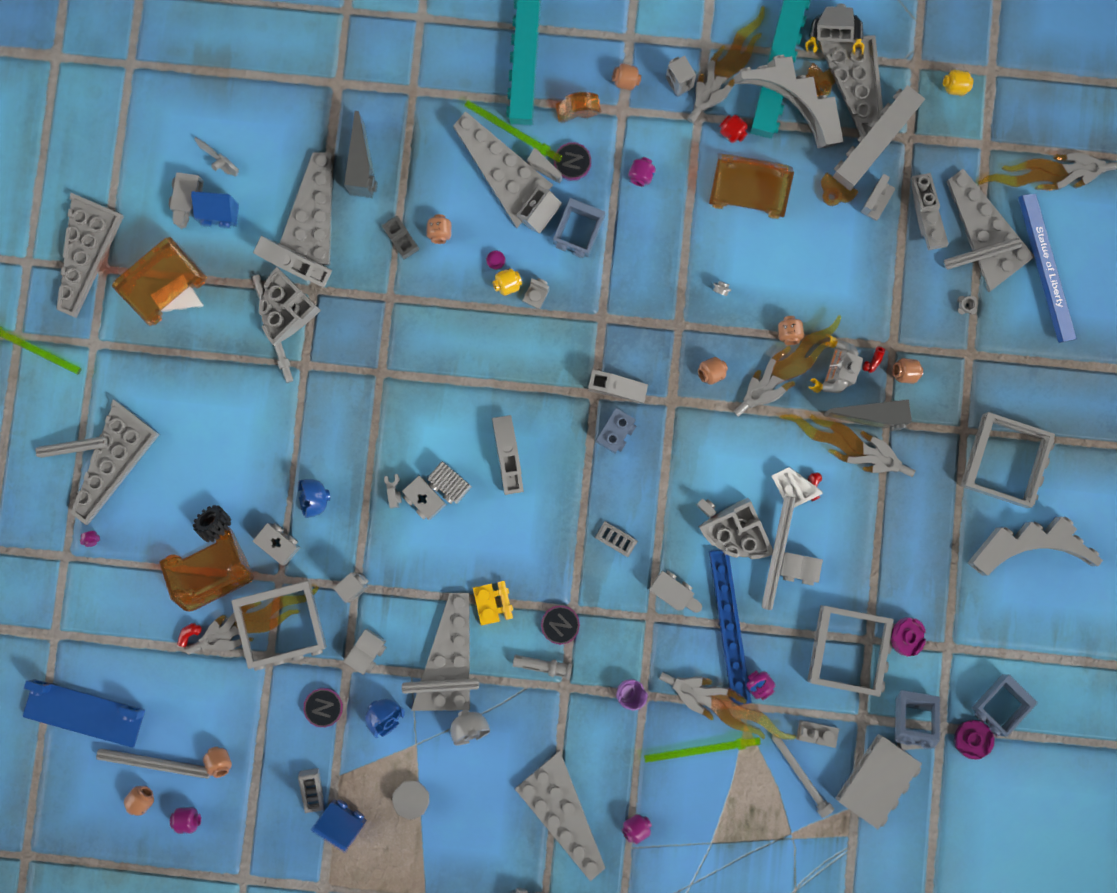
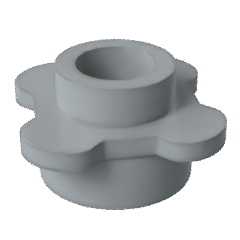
[713,281,732,296]
[957,296,977,315]

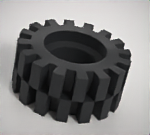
[193,505,231,542]

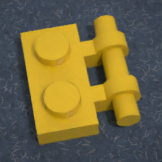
[473,581,513,626]

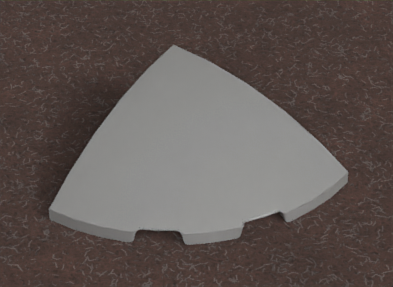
[259,267,321,346]
[699,498,773,559]

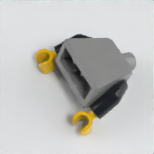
[805,3,864,55]

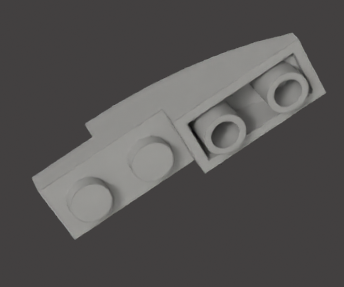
[911,173,949,250]
[253,235,332,287]
[492,415,524,495]

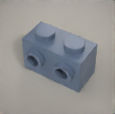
[596,408,636,454]

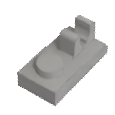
[796,720,839,748]

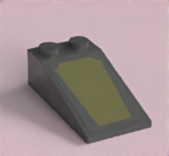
[344,111,377,198]
[824,399,912,431]

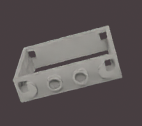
[960,412,1055,508]
[231,580,327,671]
[807,605,895,697]

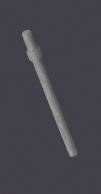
[252,275,294,383]

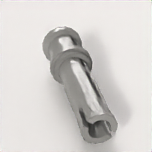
[513,654,573,680]

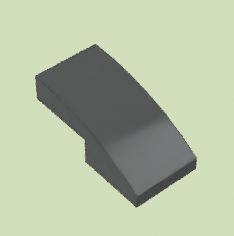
[382,216,420,259]

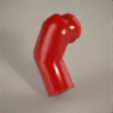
[862,347,885,373]
[807,472,822,502]
[177,623,201,647]

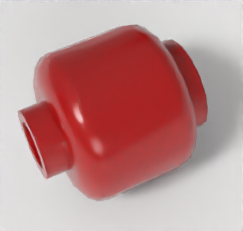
[720,115,748,143]

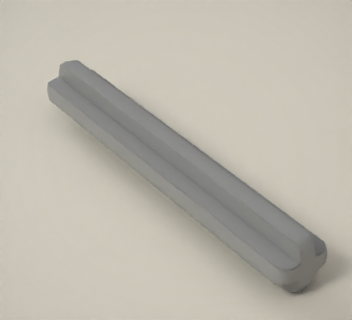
[944,238,1022,269]
[35,437,108,458]
[402,678,479,694]

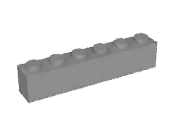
[833,85,925,191]

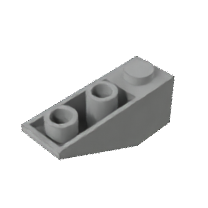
[588,369,648,403]

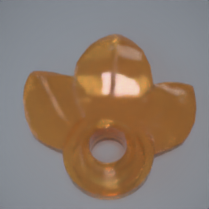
[806,63,836,97]
[821,173,858,206]

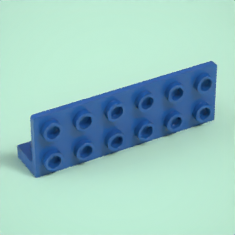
[23,679,145,748]

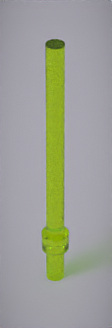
[464,100,562,163]
[0,326,81,375]
[644,737,761,763]

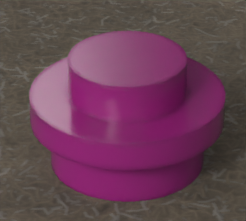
[486,251,505,270]
[80,531,100,547]

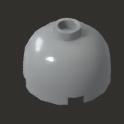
[450,710,490,746]

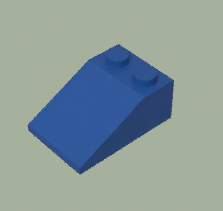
[311,799,367,852]

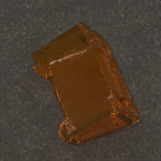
[709,153,794,219]
[112,237,208,326]
[159,527,254,612]

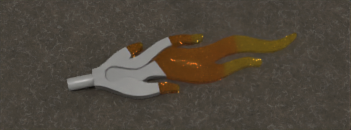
[687,6,765,123]
[978,153,1117,191]
[733,315,841,417]
[780,414,916,477]
[185,586,319,655]
[659,672,796,740]

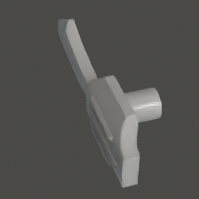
[194,137,239,176]

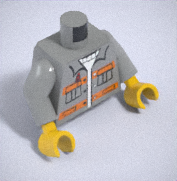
[809,335,863,393]

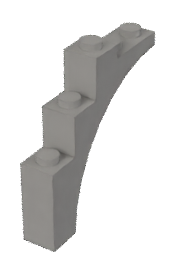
[734,55,843,149]
[968,516,1103,576]

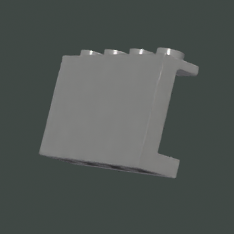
[835,734,922,829]

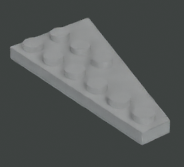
[818,35,883,136]
[453,111,553,229]
[280,153,333,265]
[947,169,1034,293]
[57,193,124,318]
[71,399,160,525]
[411,593,470,711]
[515,750,605,881]

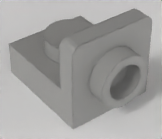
[522,278,549,310]

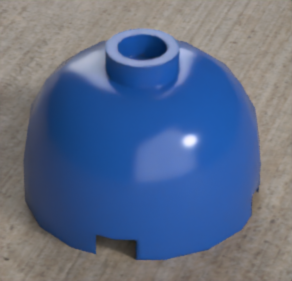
[298,479,330,518]
[365,699,405,738]

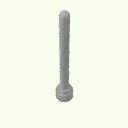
[772,733,835,818]

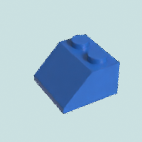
[191,191,239,228]

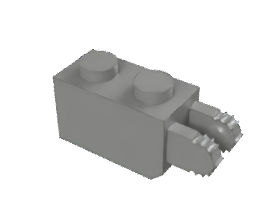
[169,172,204,229]
[648,570,703,613]

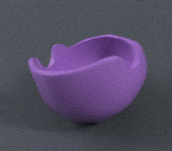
[616,679,648,711]

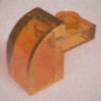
[555,92,601,123]

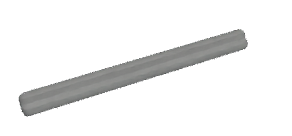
[762,496,796,610]
[96,749,211,779]

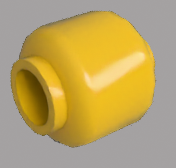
[943,69,973,96]
[492,268,522,296]

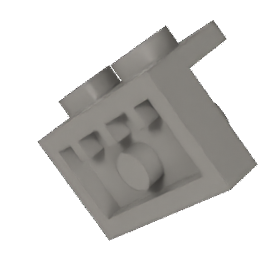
[861,174,895,221]

